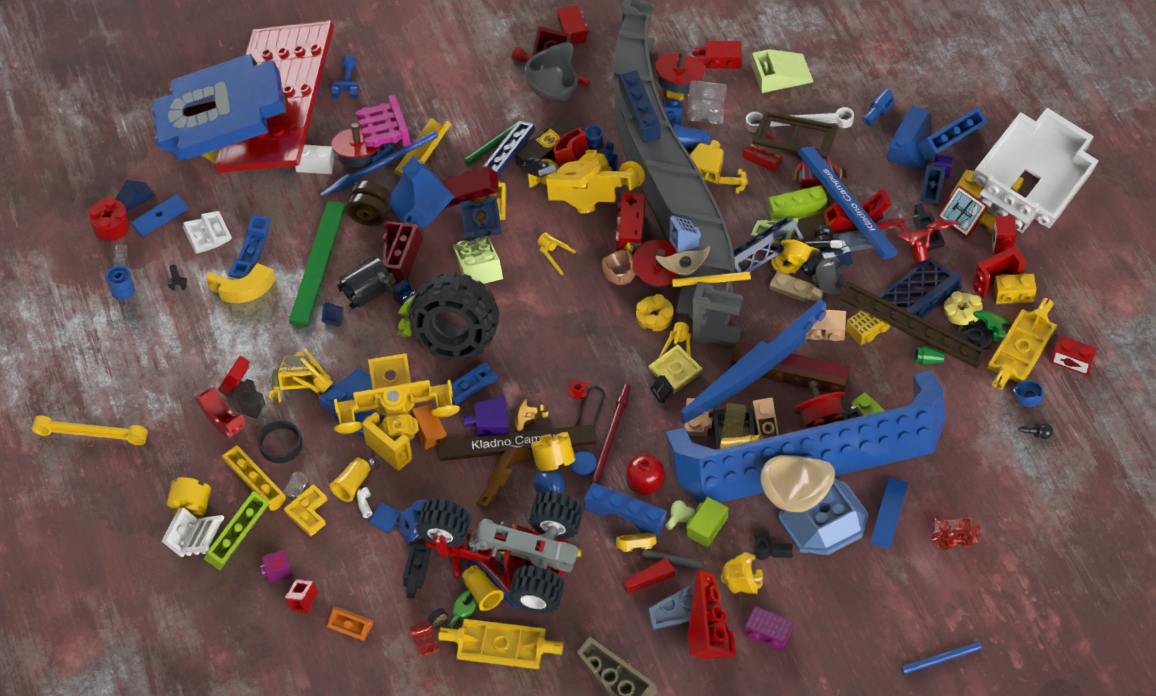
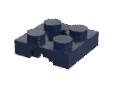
[460,196,502,240]

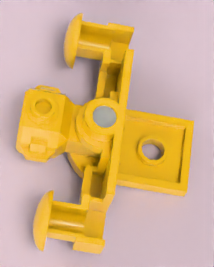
[334,353,460,441]

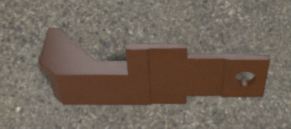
[476,445,534,508]

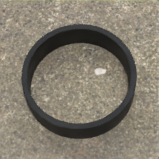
[258,421,302,463]

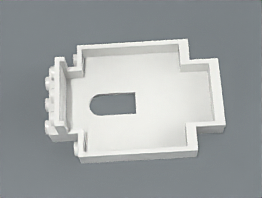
[972,108,1099,233]

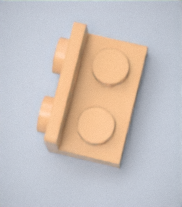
[684,398,714,437]

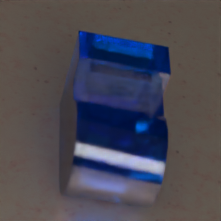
[393,279,416,306]

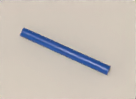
[901,642,982,675]

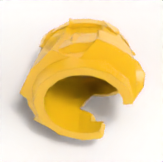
[721,552,763,594]

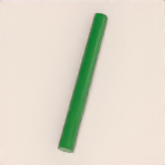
[464,122,518,165]

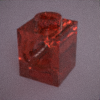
[410,620,439,657]

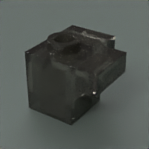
[232,379,265,419]

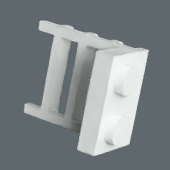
[162,508,225,557]

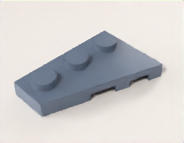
[648,583,695,630]

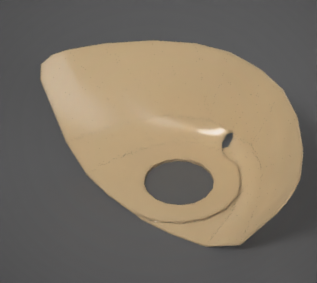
[656,246,710,276]

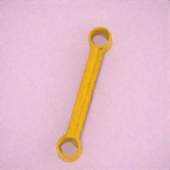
[32,416,148,445]

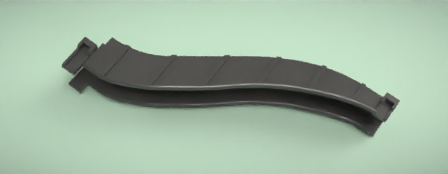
[614,0,743,347]

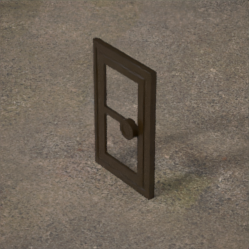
[752,111,839,159]

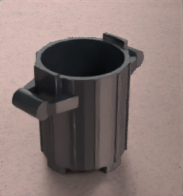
[337,256,396,309]

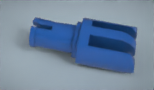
[862,88,895,126]

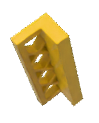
[393,118,451,177]

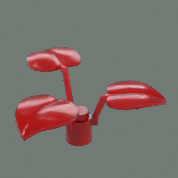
[876,218,961,262]

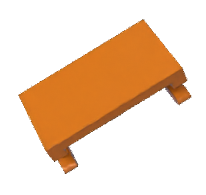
[411,404,447,450]

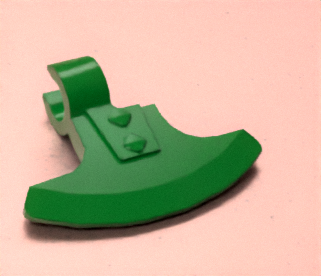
[973,310,1012,342]

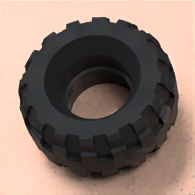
[408,272,499,361]

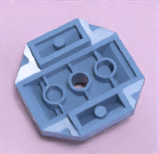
[778,479,869,555]

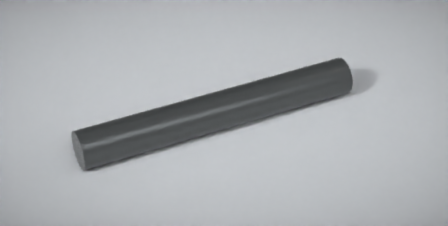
[642,549,703,570]

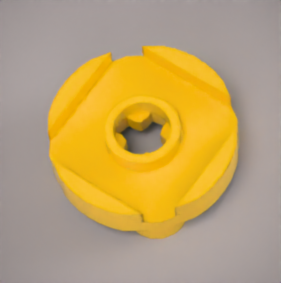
[636,294,674,331]

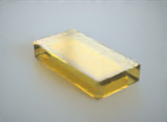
[721,402,747,441]

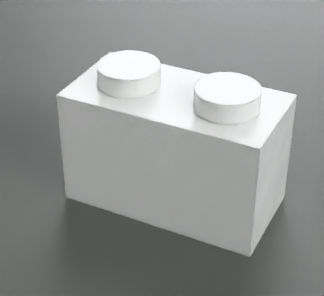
[295,145,335,174]

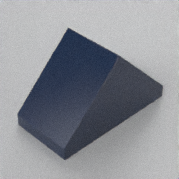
[920,164,946,204]
[115,180,155,212]

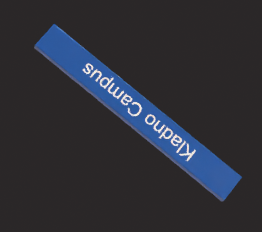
[797,147,898,259]

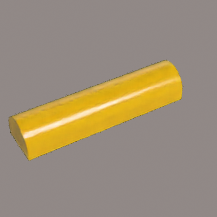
[222,445,286,511]

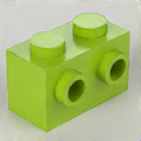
[686,497,728,548]

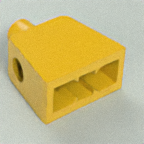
[690,140,724,184]

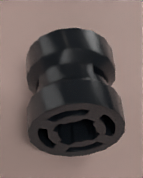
[814,224,834,250]

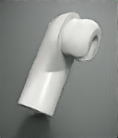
[357,487,373,518]

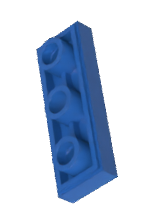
[131,194,188,237]

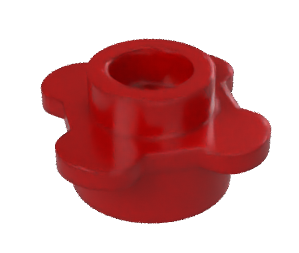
[568,380,588,399]

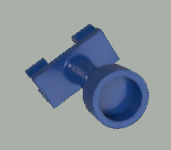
[332,55,359,98]

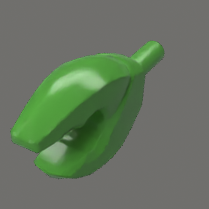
[447,590,477,629]

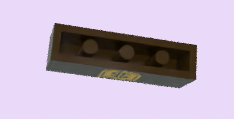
[515,114,584,167]

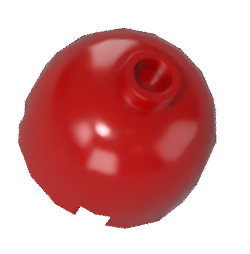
[625,454,665,495]

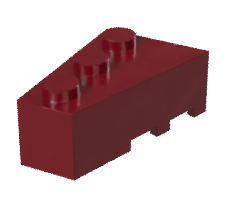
[383,221,423,282]

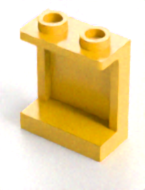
[362,412,412,471]

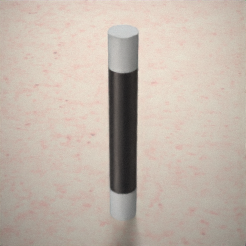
[800,240,842,248]

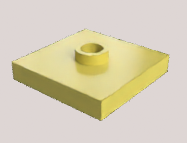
[648,344,703,394]

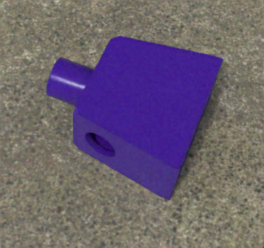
[464,396,509,437]

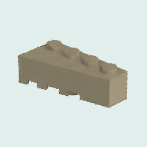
[577,637,658,696]

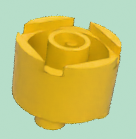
[531,432,575,471]
[167,477,211,518]

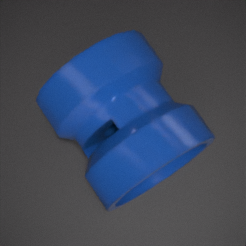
[585,125,603,150]

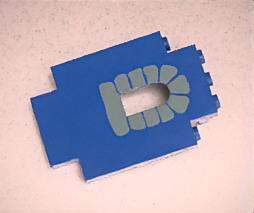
[152,53,286,160]

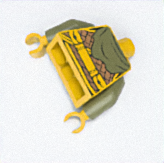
[269,352,324,403]

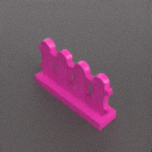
[356,95,411,147]

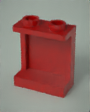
[973,246,1026,299]

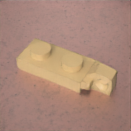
[769,271,823,302]

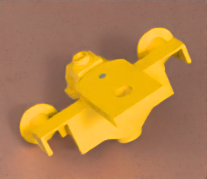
[528,150,645,213]

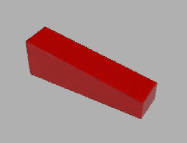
[623,558,675,594]

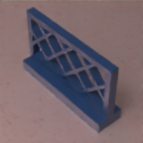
[878,257,962,319]

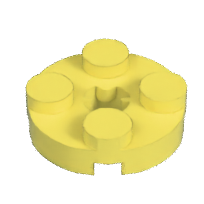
[944,291,983,325]

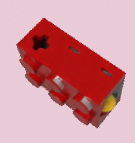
[615,193,645,256]

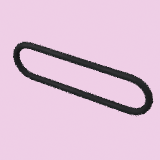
[575,386,605,427]

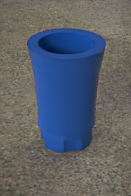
[674,123,710,149]

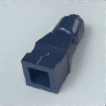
[801,240,853,275]

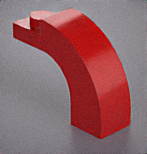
[823,189,892,231]
[194,387,246,438]

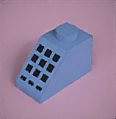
[670,216,701,253]

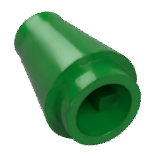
[915,346,945,365]

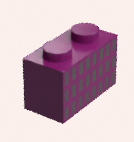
[745,606,793,651]

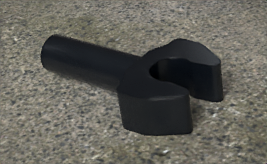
[167,264,187,291]

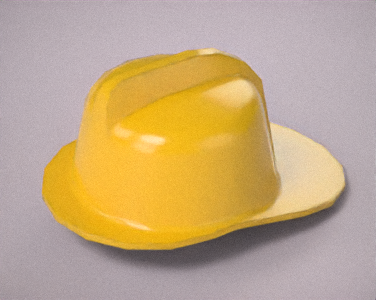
[781,239,820,266]

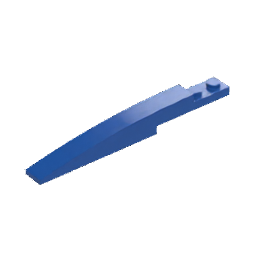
[681,299,826,424]

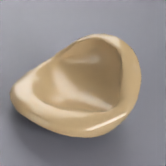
[761,455,835,513]

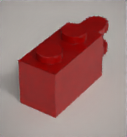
[692,41,742,69]

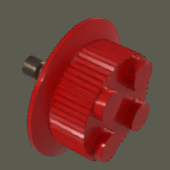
[793,381,846,429]

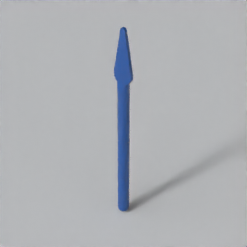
[320,131,438,196]

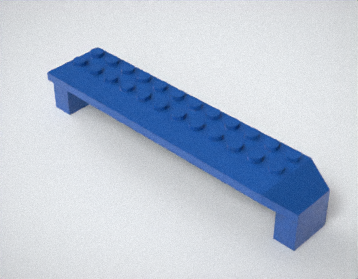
[666,371,945,503]

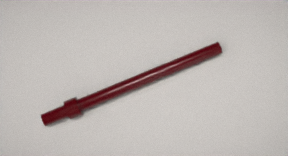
[591,384,631,485]

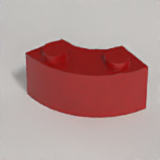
[554,127,589,168]

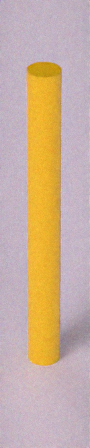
[672,272,751,287]

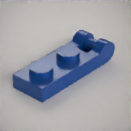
[451,362,499,405]

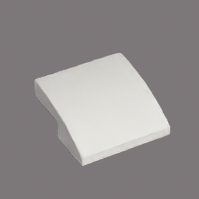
[183,211,232,254]

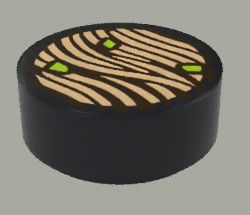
[427,608,448,628]

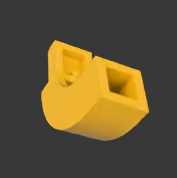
[206,263,276,303]

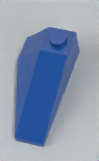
[888,106,929,171]

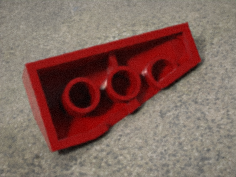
[688,570,736,659]

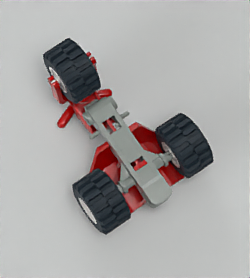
[416,492,584,613]

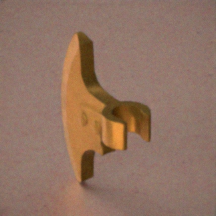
[513,399,549,432]

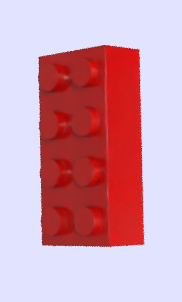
[217,355,250,397]

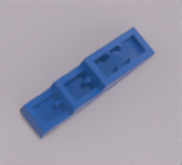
[871,477,908,549]

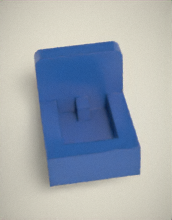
[664,98,683,125]

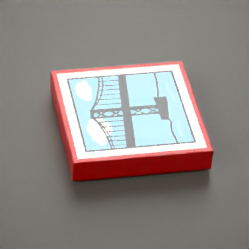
[938,185,989,237]

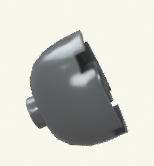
[813,256,845,295]

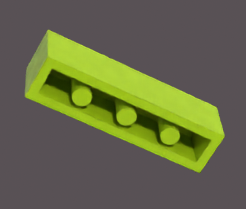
[204,491,270,571]

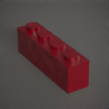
[441,166,499,209]

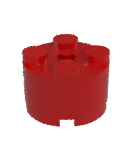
[89,197,130,241]

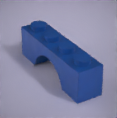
[584,483,666,538]

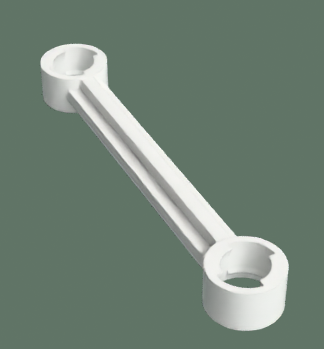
[746,107,854,133]

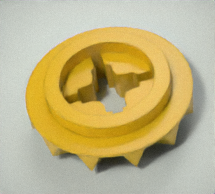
[771,251,801,275]

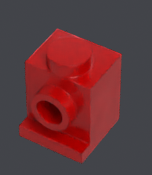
[285,580,318,613]

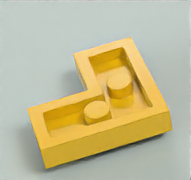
[284,484,327,537]

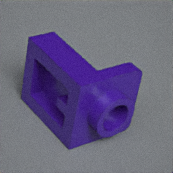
[933,154,953,178]

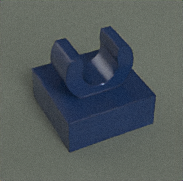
[321,302,344,327]

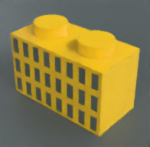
[846,311,890,346]

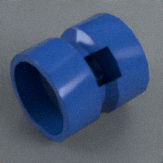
[106,265,135,300]

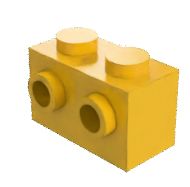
[993,273,1037,304]

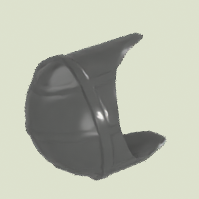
[524,42,578,102]

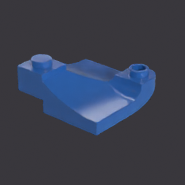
[389,156,455,229]
[319,367,384,438]

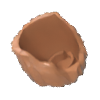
[602,249,636,285]

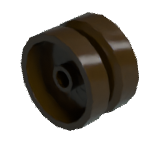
[345,181,391,226]

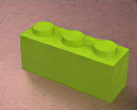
[768,185,827,220]

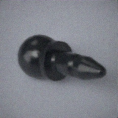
[1018,423,1053,439]

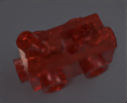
[930,516,981,550]

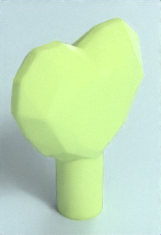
[665,500,696,530]

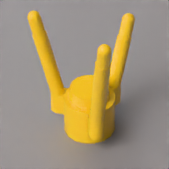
[538,232,576,275]
[659,322,691,358]
[292,349,333,393]

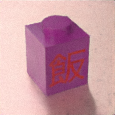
[260,550,293,583]

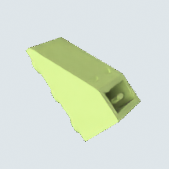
[752,49,813,93]
[453,236,503,284]

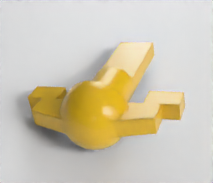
[719,169,748,194]

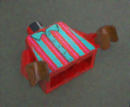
[790,156,848,190]

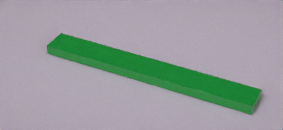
[289,201,346,327]

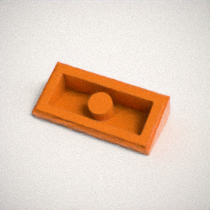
[327,607,374,641]

